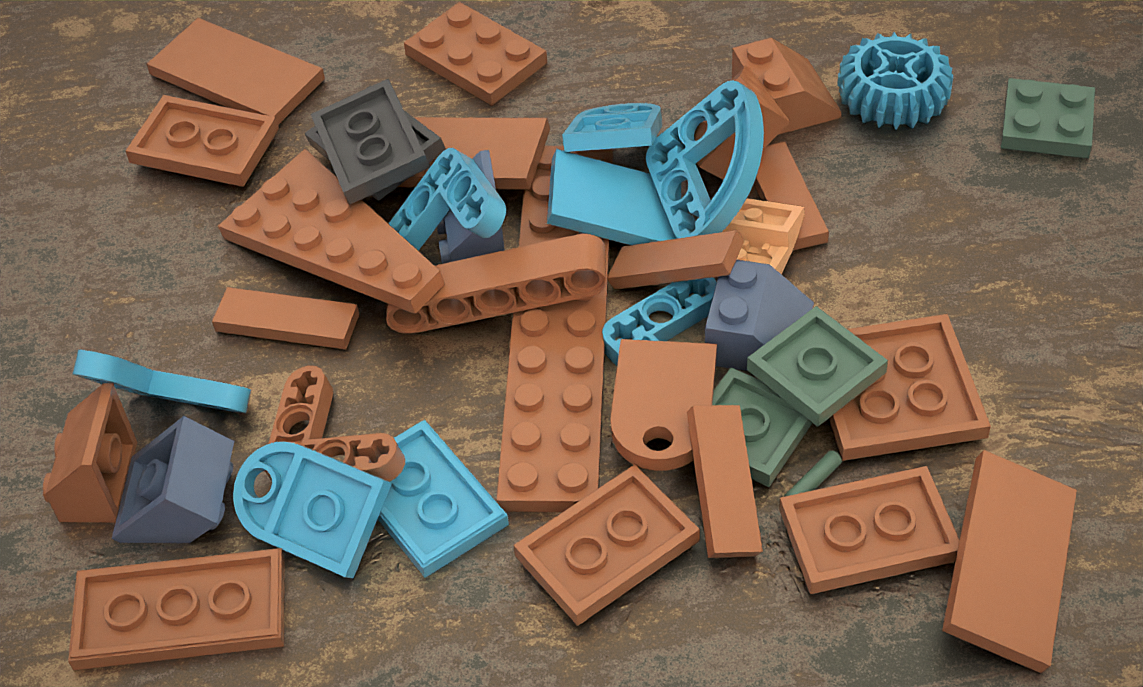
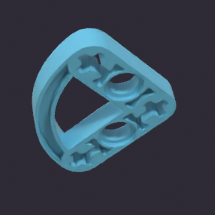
[646,80,764,238]

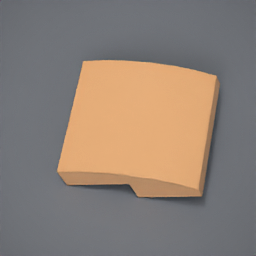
[713,198,805,279]

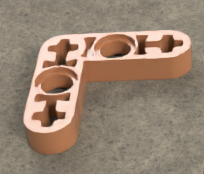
[265,366,405,482]

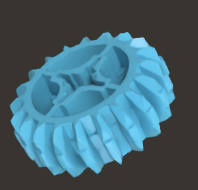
[837,32,953,130]

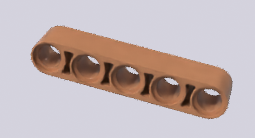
[386,234,606,334]

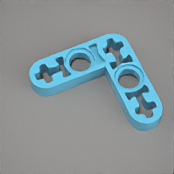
[388,148,506,251]
[602,277,717,366]
[72,350,251,414]

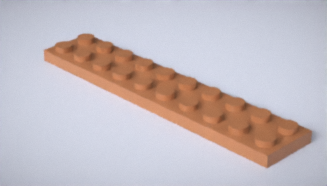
[496,146,614,512]

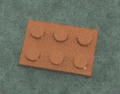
[404,2,547,106]
[126,95,279,187]
[513,464,700,626]
[779,466,960,594]

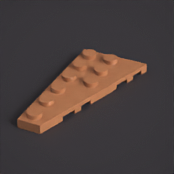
[218,149,445,314]

